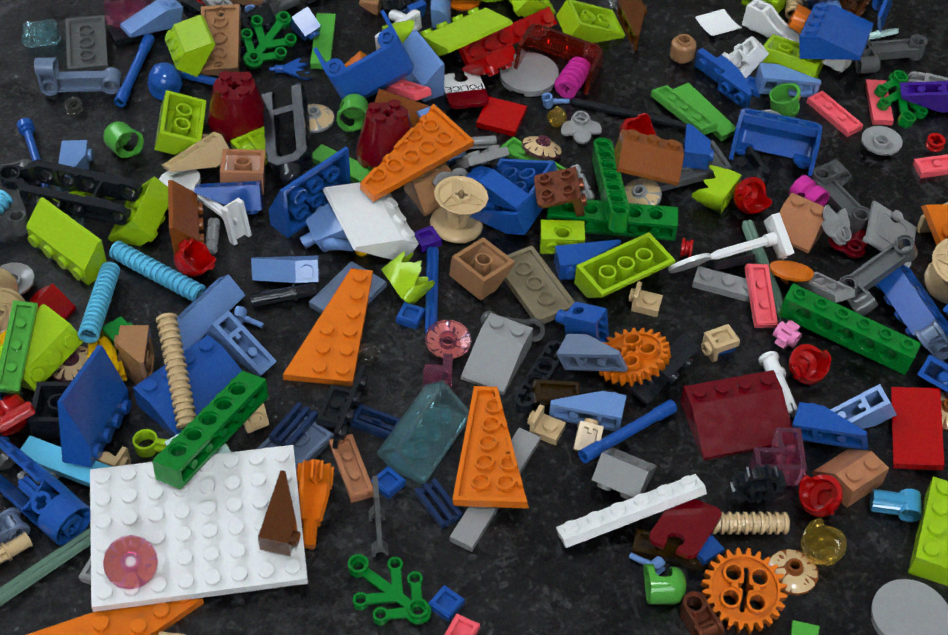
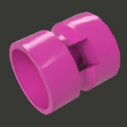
[789,175,830,206]

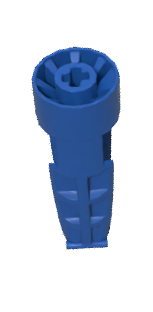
[0,436,91,546]

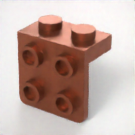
[534,167,588,217]

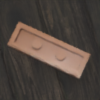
[329,434,373,503]

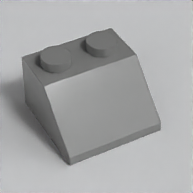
[592,447,657,499]

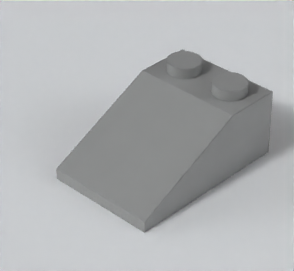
[461,313,533,395]

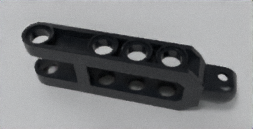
[262,82,314,187]
[0,159,143,225]

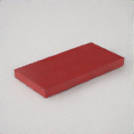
[891,387,944,470]

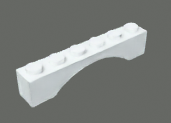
[742,0,852,72]

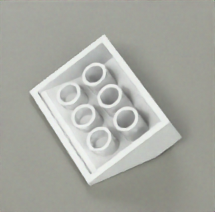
[323,182,419,260]

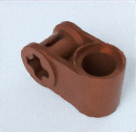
[679,591,725,635]

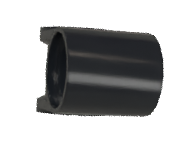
[241,2,276,31]

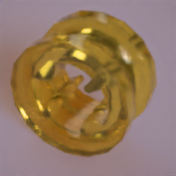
[547,107,567,128]

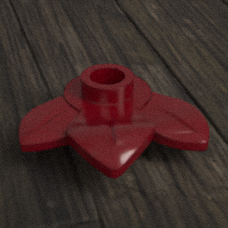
[828,229,869,258]

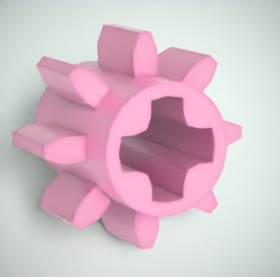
[773,320,802,349]

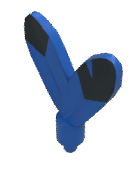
[269,58,312,80]

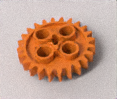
[599,327,671,386]
[701,548,788,634]

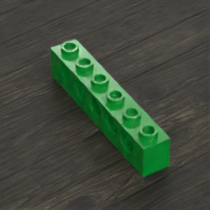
[547,199,678,241]
[778,283,921,375]
[152,371,268,490]

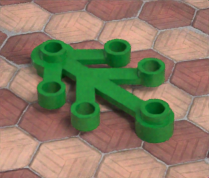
[241,11,297,69]
[874,70,928,129]
[348,554,431,626]

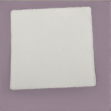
[695,9,742,36]

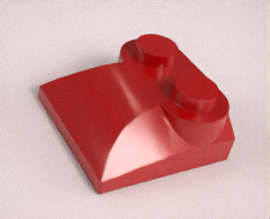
[462,44,515,77]

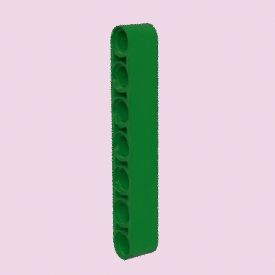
[592,138,630,233]

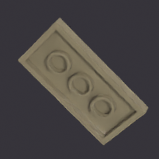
[504,246,575,326]

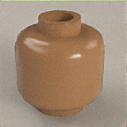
[670,34,696,64]

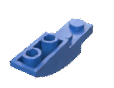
[694,48,752,108]

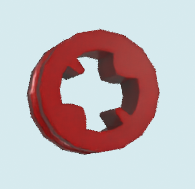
[925,133,946,152]
[680,238,693,258]

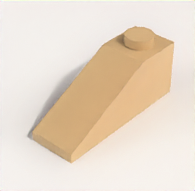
[162,132,229,172]

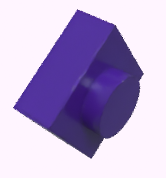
[414,226,442,252]

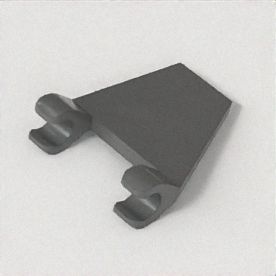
[368,476,389,557]

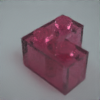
[104,0,152,27]
[749,428,807,486]

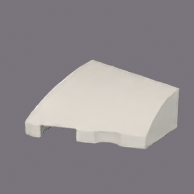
[721,36,769,78]

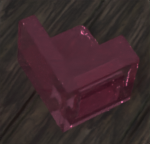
[423,353,453,387]

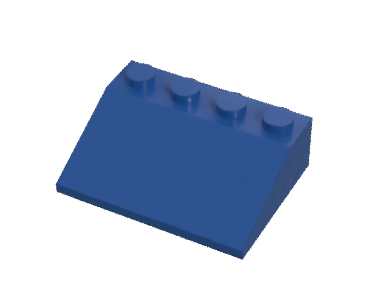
[799,2,873,60]
[269,147,351,238]
[470,159,558,235]
[133,335,242,437]
[57,345,131,467]

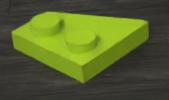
[230,126,268,165]

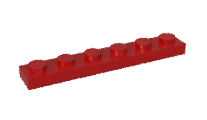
[458,6,557,66]

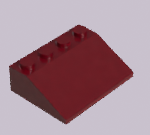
[680,370,795,461]

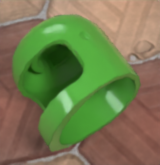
[769,83,801,118]
[337,93,368,131]
[103,121,144,158]
[643,564,686,605]

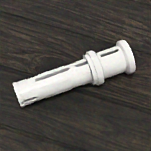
[758,351,797,418]

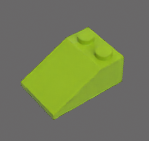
[556,0,625,45]

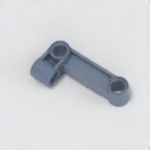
[34,57,121,96]

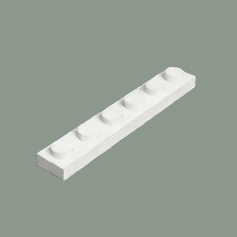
[556,474,707,548]

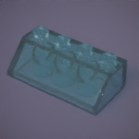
[377,380,469,484]

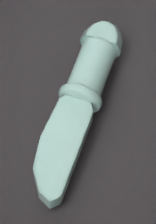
[868,28,899,41]

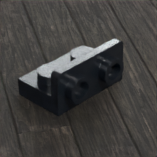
[728,146,770,187]

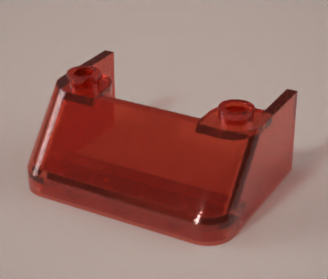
[514,23,604,95]

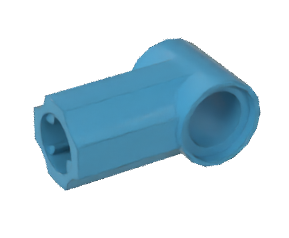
[869,489,922,522]

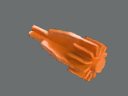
[296,459,334,550]

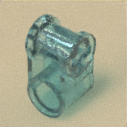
[21,19,61,48]

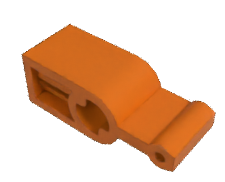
[787,4,811,34]

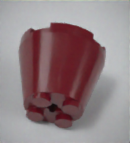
[207,71,264,143]
[356,99,412,168]

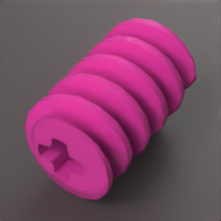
[554,57,592,99]

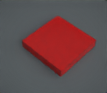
[476,97,527,137]

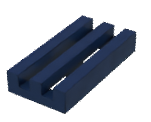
[269,402,318,446]
[350,404,404,442]
[414,478,463,530]

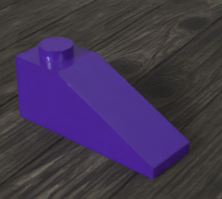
[900,81,948,113]

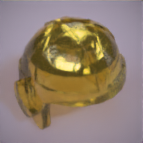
[801,518,847,566]

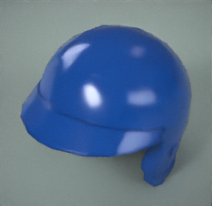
[147,62,182,101]

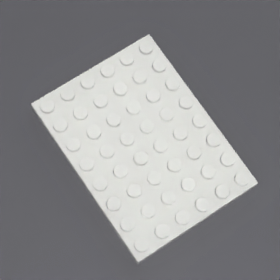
[90,445,308,612]

